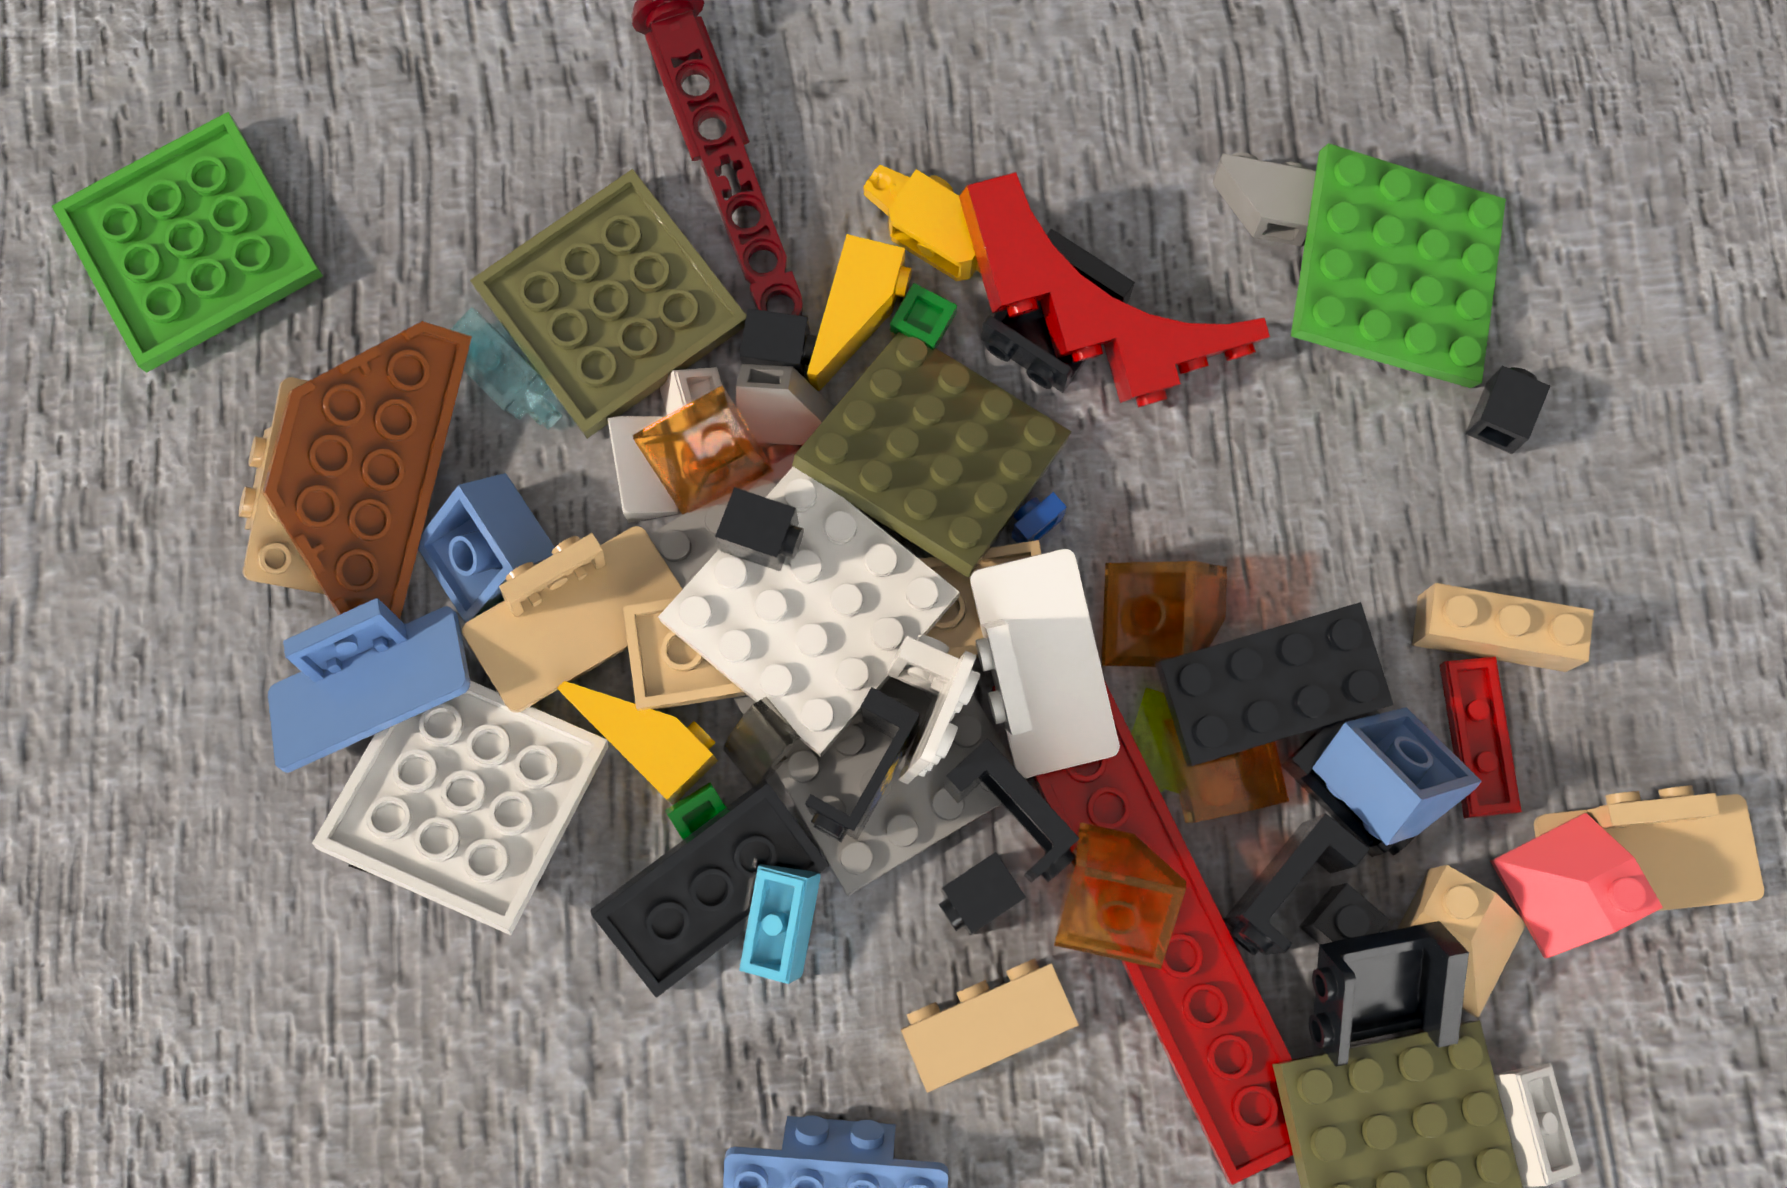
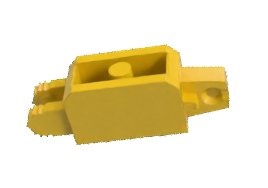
[863,164,981,281]

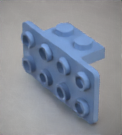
[268,598,470,773]
[723,1115,949,1188]

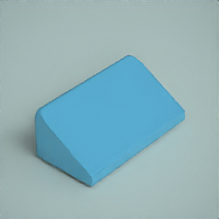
[739,865,821,984]

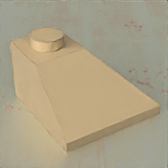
[1397,865,1526,1017]

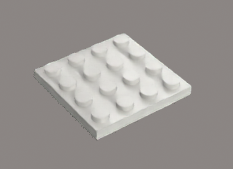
[658,467,960,757]
[312,680,609,935]

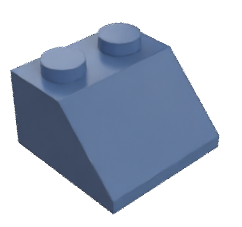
[418,473,555,623]
[1312,707,1482,846]

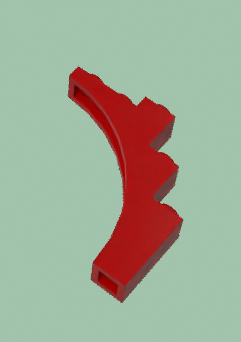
[959,172,1270,408]

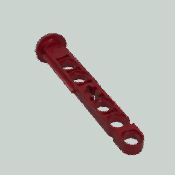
[631,0,803,316]

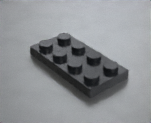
[1155,602,1394,767]
[590,779,829,998]

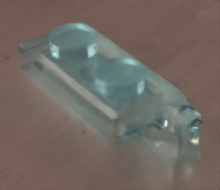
[450,307,563,430]

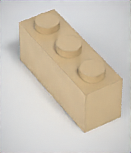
[1412,583,1594,672]
[901,958,1079,1093]

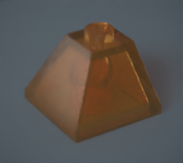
[633,385,774,515]
[1101,561,1227,667]
[1162,718,1289,823]
[1054,822,1186,969]

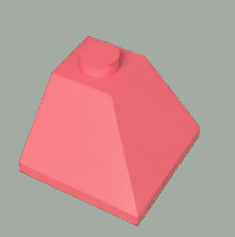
[1490,813,1663,958]

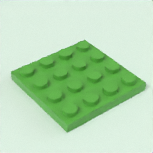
[52,112,323,373]
[1291,143,1506,388]

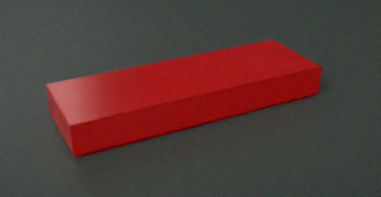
[1439,656,1522,819]

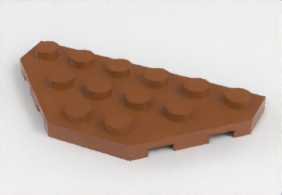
[262,321,472,619]

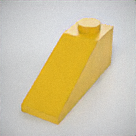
[807,234,912,391]
[557,681,718,805]

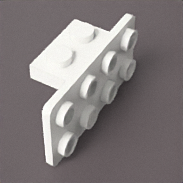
[970,549,1120,778]
[887,635,980,784]

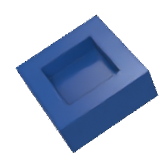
[1011,492,1067,543]

